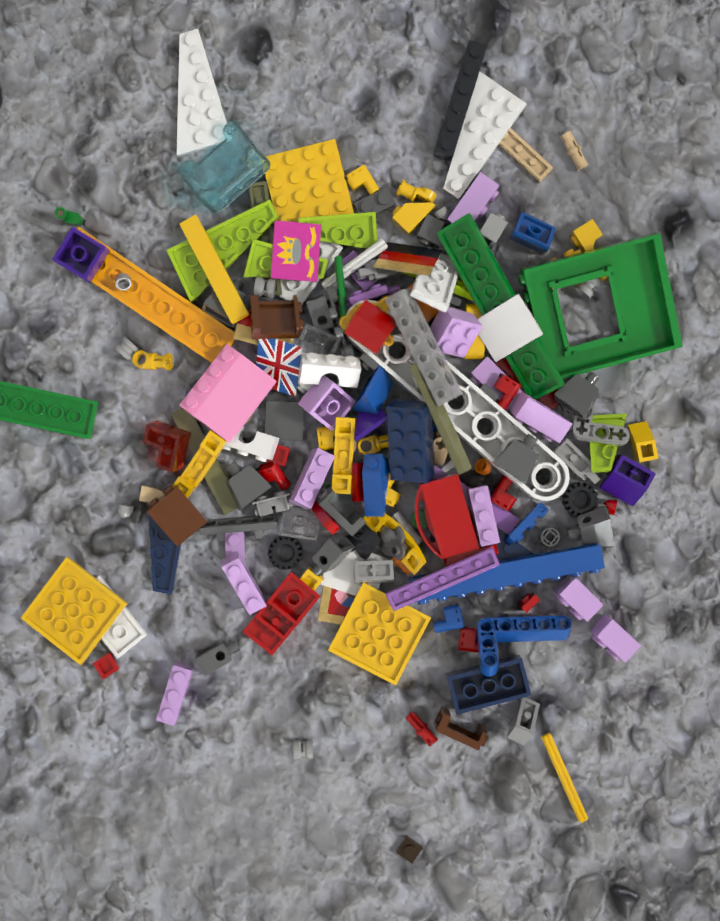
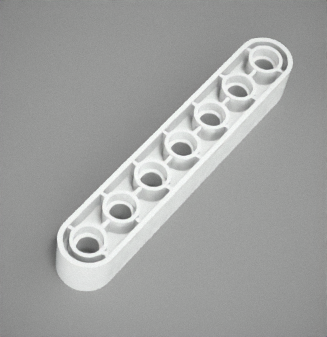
[346,300,569,501]

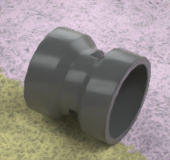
[538,526,560,547]

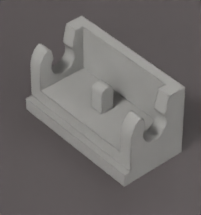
[354,560,394,584]

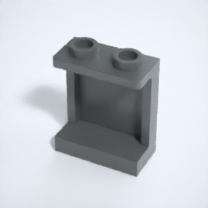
[316,485,366,536]

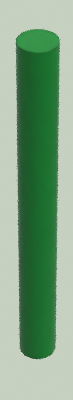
[334,256,347,332]

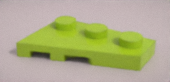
[588,413,627,473]

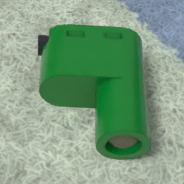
[54,207,86,227]

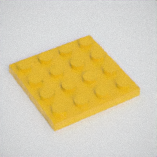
[261,139,354,223]
[21,557,128,665]
[328,582,431,685]

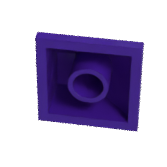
[354,409,387,441]

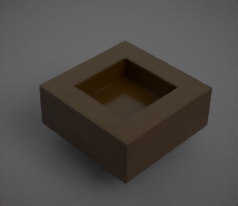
[396,836,423,863]

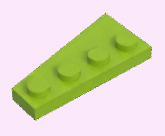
[298,212,378,249]

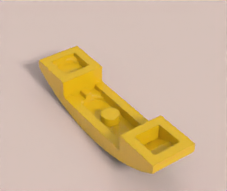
[332,417,355,494]
[173,430,227,498]
[363,513,426,575]

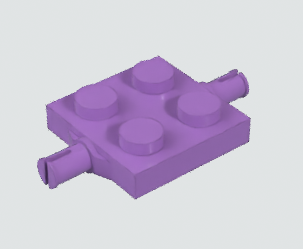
[336,284,401,312]

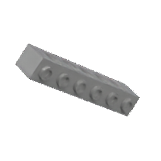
[385,288,463,406]

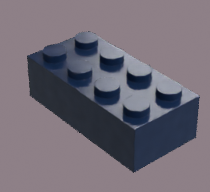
[387,399,435,484]
[445,655,532,715]

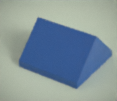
[509,212,556,255]
[352,365,394,414]

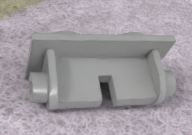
[252,491,293,517]

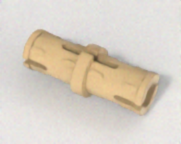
[560,131,589,171]

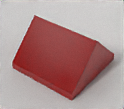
[344,300,397,355]

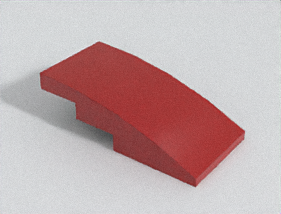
[242,572,321,655]

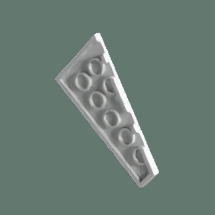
[443,71,527,200]

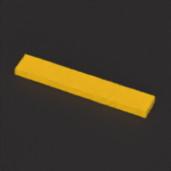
[179,214,250,324]

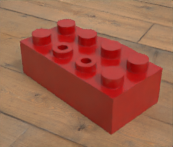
[415,472,479,559]

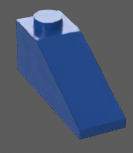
[362,454,390,517]

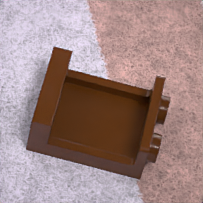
[249,295,304,339]
[147,484,207,547]
[434,706,488,751]

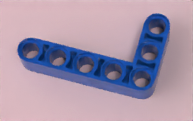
[476,615,572,677]

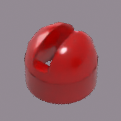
[603,500,617,515]

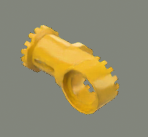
[396,179,437,203]
[132,350,174,370]
[357,434,389,455]

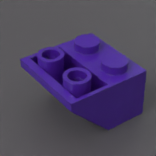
[599,455,656,506]

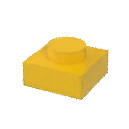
[300,566,324,591]

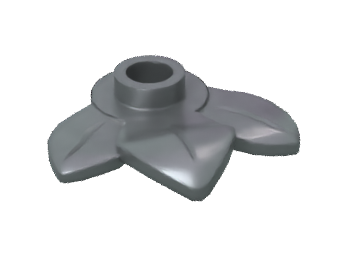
[379,525,407,560]

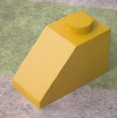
[392,202,436,236]

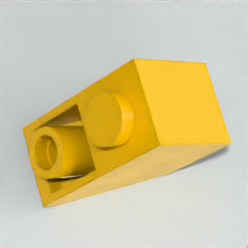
[627,421,659,462]

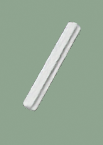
[321,239,388,291]

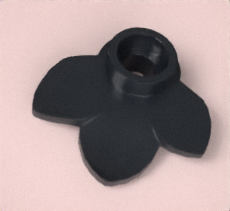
[346,524,380,560]

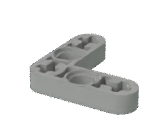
[573,403,630,446]

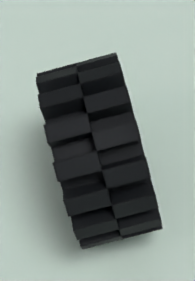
[562,482,599,516]
[268,535,303,570]

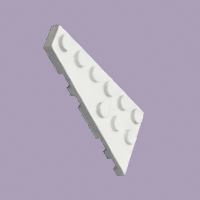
[177,29,232,157]

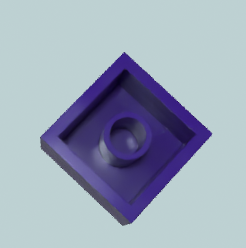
[52,227,110,283]

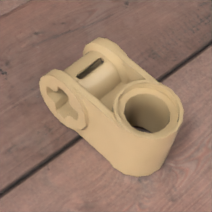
[433,430,448,466]

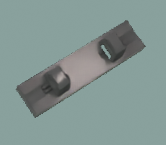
[199,514,278,542]

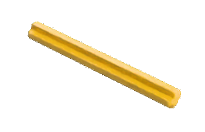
[541,733,588,823]

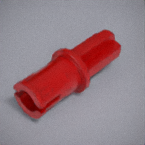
[406,712,438,747]

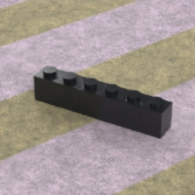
[433,40,487,162]

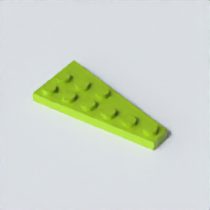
[167,200,279,303]

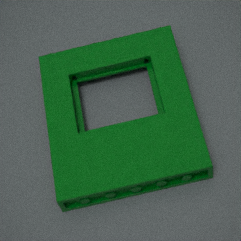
[518,232,683,379]

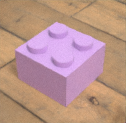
[430,307,483,358]
[298,375,356,431]
[553,574,603,622]
[590,615,641,663]

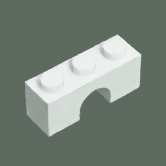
[299,353,361,388]
[223,427,280,462]

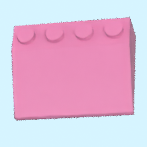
[180,344,276,443]

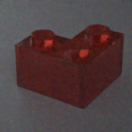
[143,420,191,473]

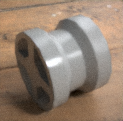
[114,336,139,360]

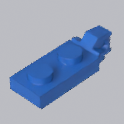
[504,502,549,546]

